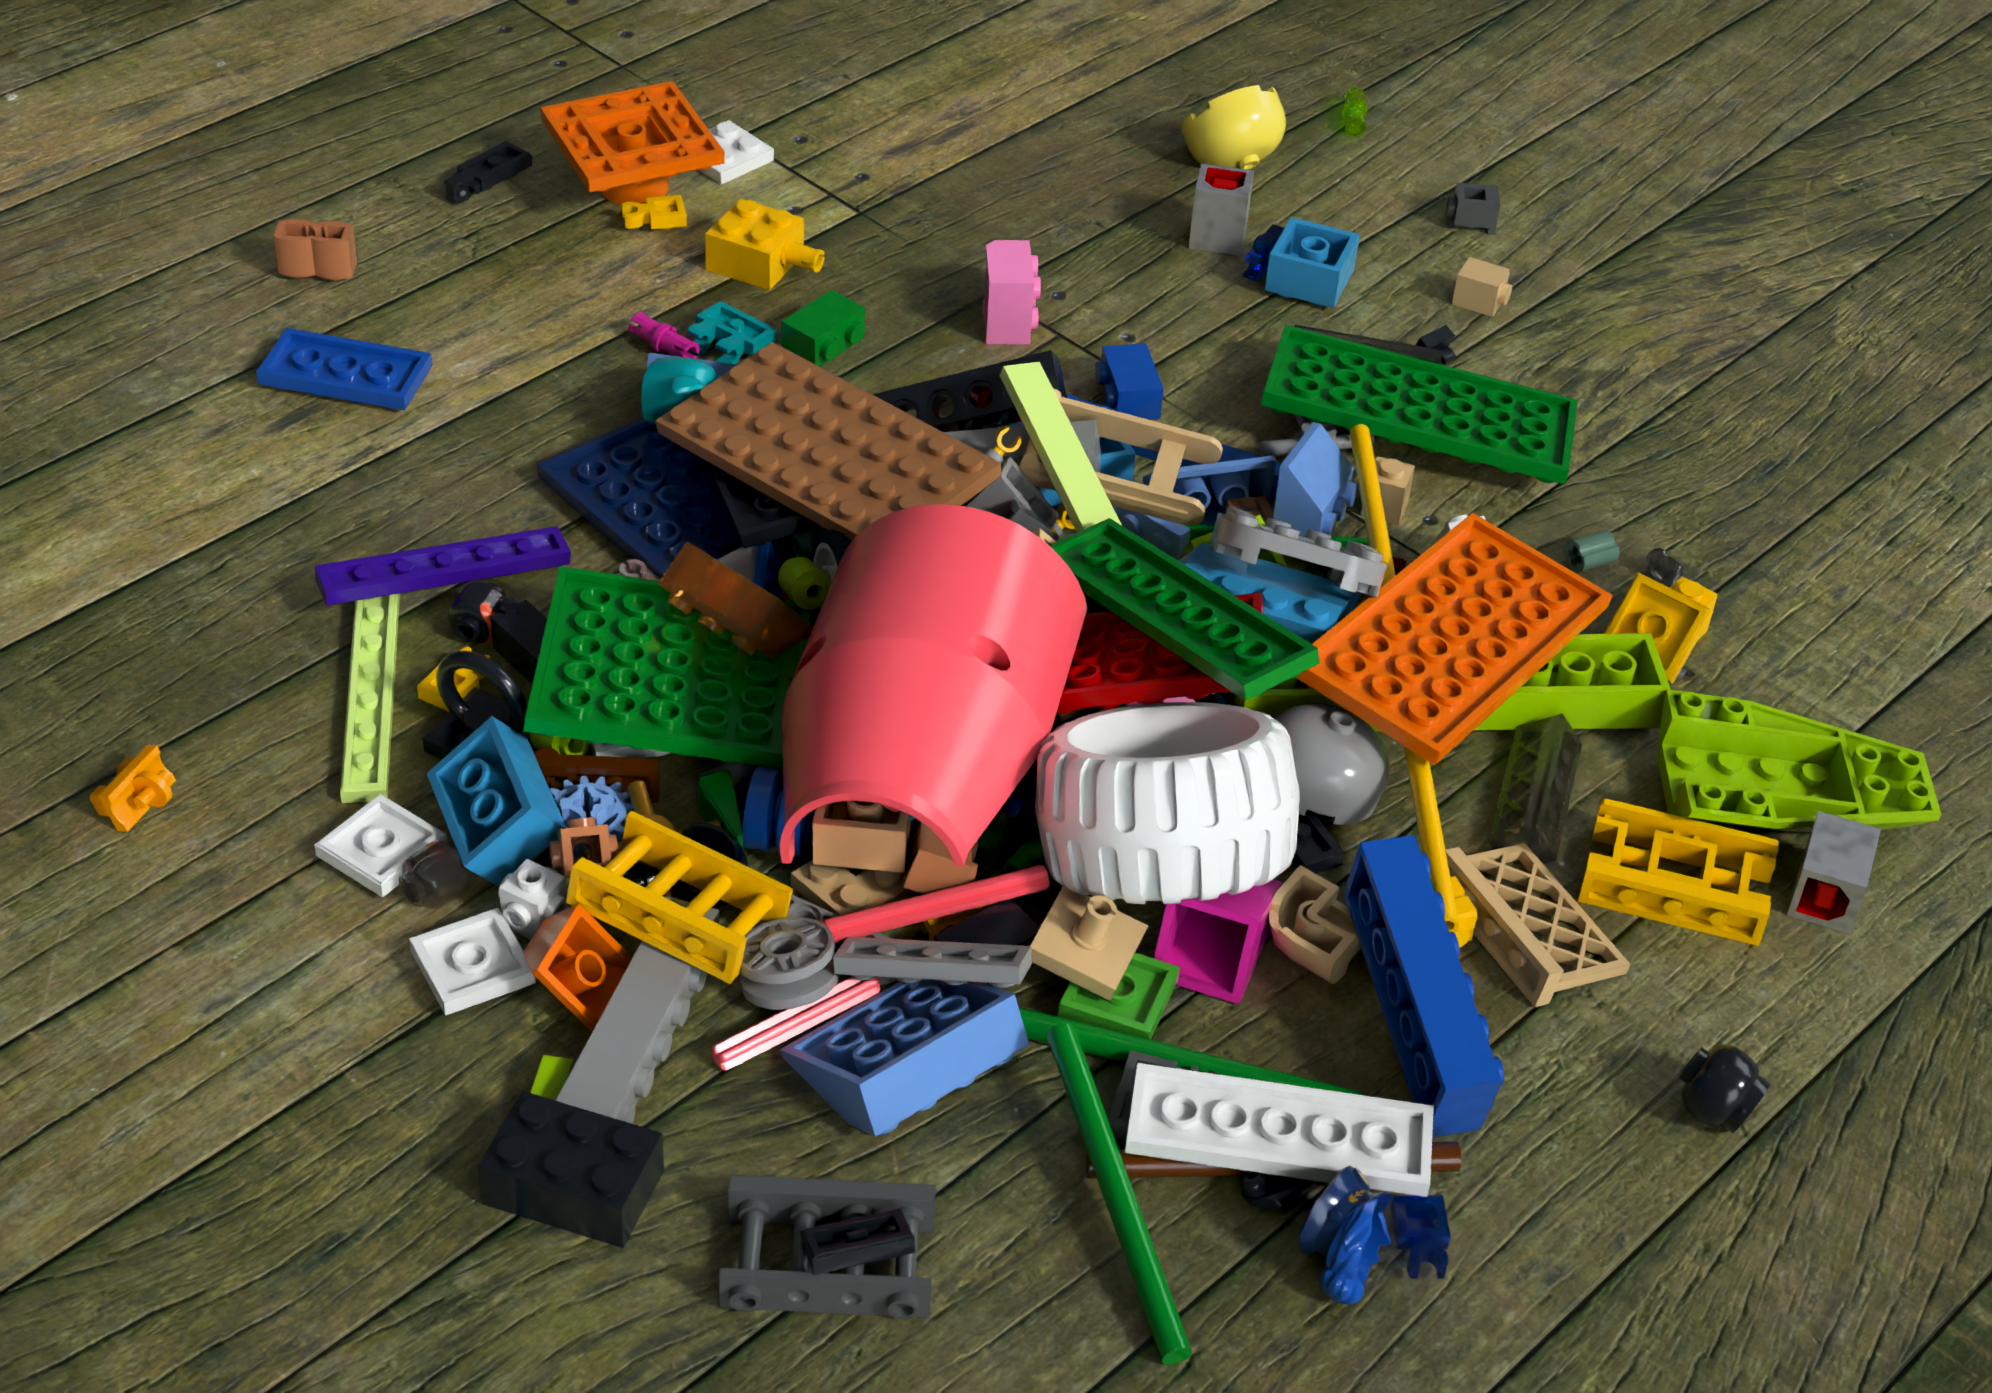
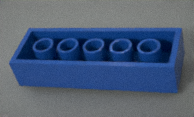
[1343,835,1504,1137]

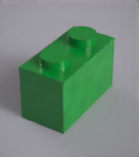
[781,290,865,367]

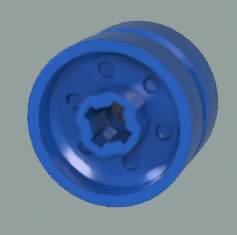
[743,766,814,857]

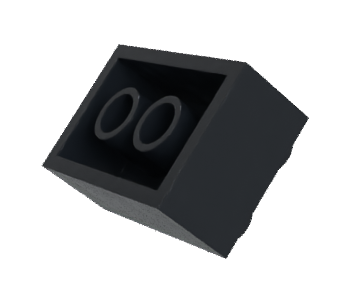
[478,1091,664,1248]

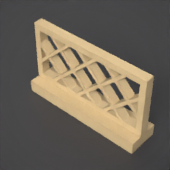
[1446,843,1631,1007]

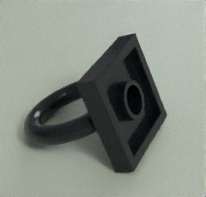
[422,651,533,759]

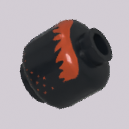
[448,582,507,643]

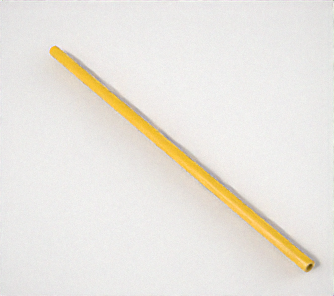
[1350,424,1459,932]

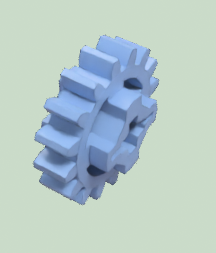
[550,776,634,859]

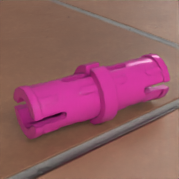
[628,312,700,359]

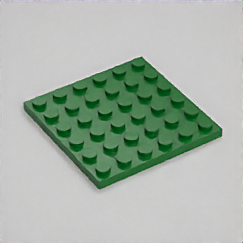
[524,566,811,769]

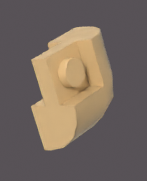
[1269,865,1361,984]

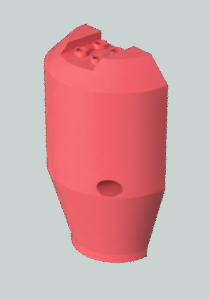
[780,504,1088,866]

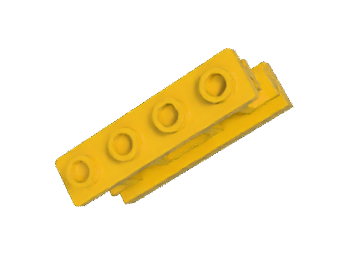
[1578,798,1779,946]

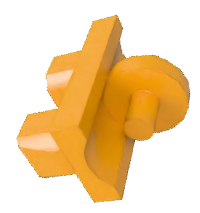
[90,745,176,832]

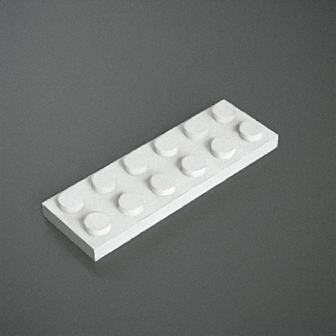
[1125,1063,1434,1197]

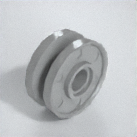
[739,917,839,1010]

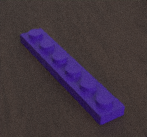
[315,526,571,605]

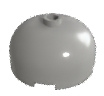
[1274,703,1389,825]

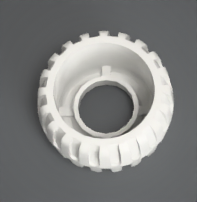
[1035,702,1300,904]

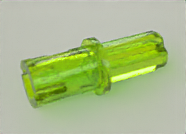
[1342,85,1368,137]

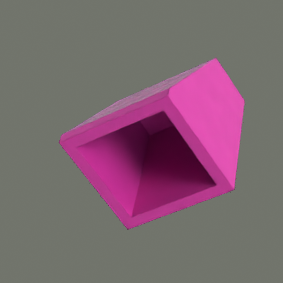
[1154,879,1283,1004]

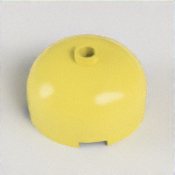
[1181,85,1286,170]

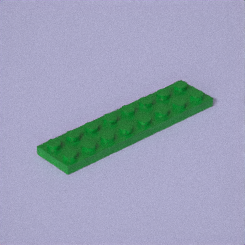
[1050,518,1320,701]

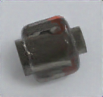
[399,841,470,910]

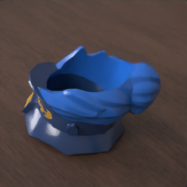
[1299,1165,1392,1305]

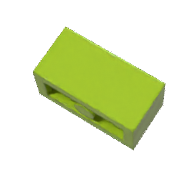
[531,1055,574,1100]

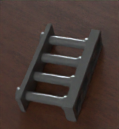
[719,1175,936,1319]

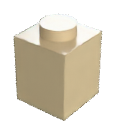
[1452,257,1512,317]
[1361,456,1415,525]

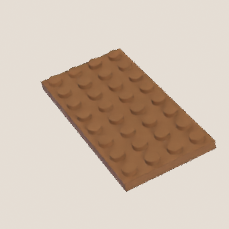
[655,342,1002,541]

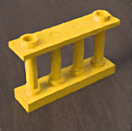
[566,810,793,984]

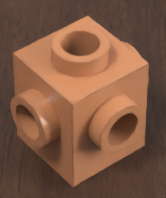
[549,818,618,878]

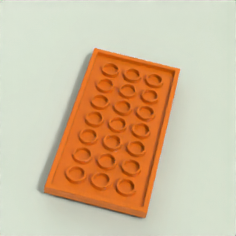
[1296,512,1613,765]

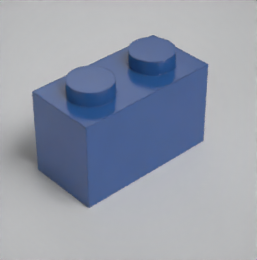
[1095,343,1164,420]

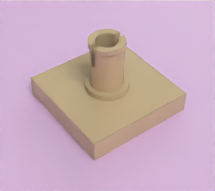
[1030,885,1148,1001]

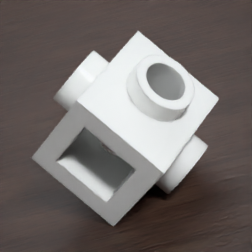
[498,859,569,940]

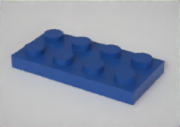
[256,328,433,410]

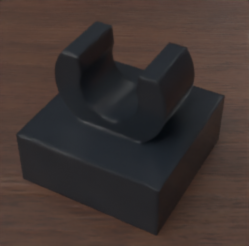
[1408,325,1456,366]

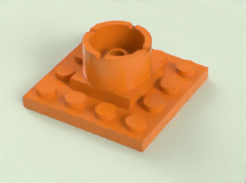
[540,81,725,205]

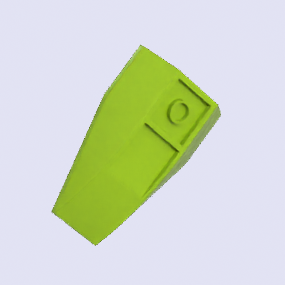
[1657,689,1942,833]

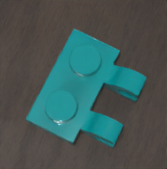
[687,301,777,364]

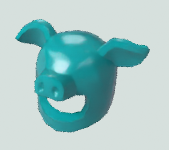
[641,357,719,424]

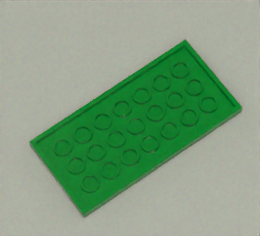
[1260,324,1578,484]

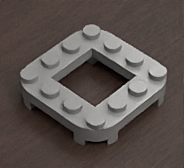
[1209,506,1387,597]

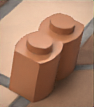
[273,219,357,281]

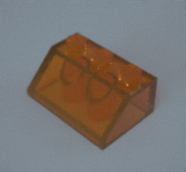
[658,542,813,658]

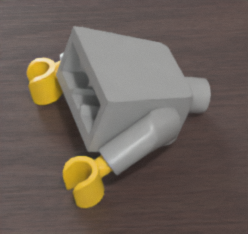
[962,426,1075,537]

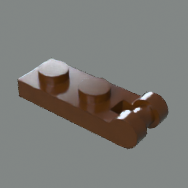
[534,747,660,803]

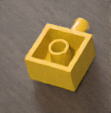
[705,198,825,291]

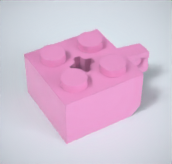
[982,240,1041,345]

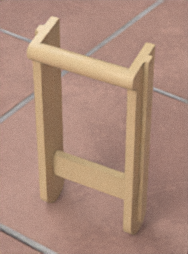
[1018,388,1223,526]

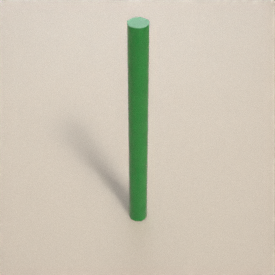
[1019,1007,1364,1095]
[1046,1023,1192,1365]

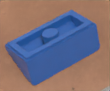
[752,541,785,599]

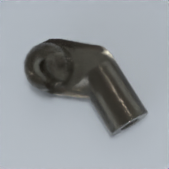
[1646,548,1684,588]

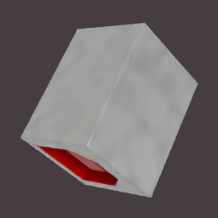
[1188,163,1254,256]
[1787,811,1881,934]

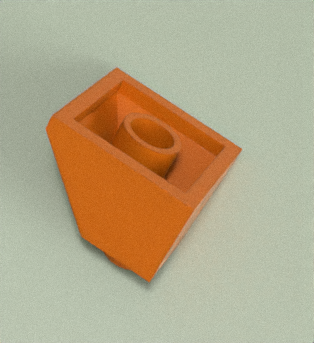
[523,903,633,1032]

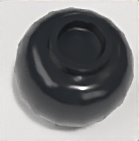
[1678,1044,1771,1134]

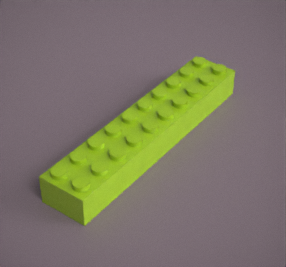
[1232,633,1671,732]

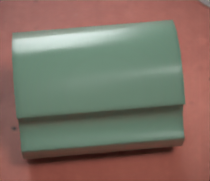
[1564,530,1619,573]

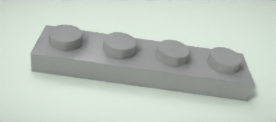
[833,937,1032,988]

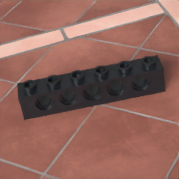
[872,350,1067,432]

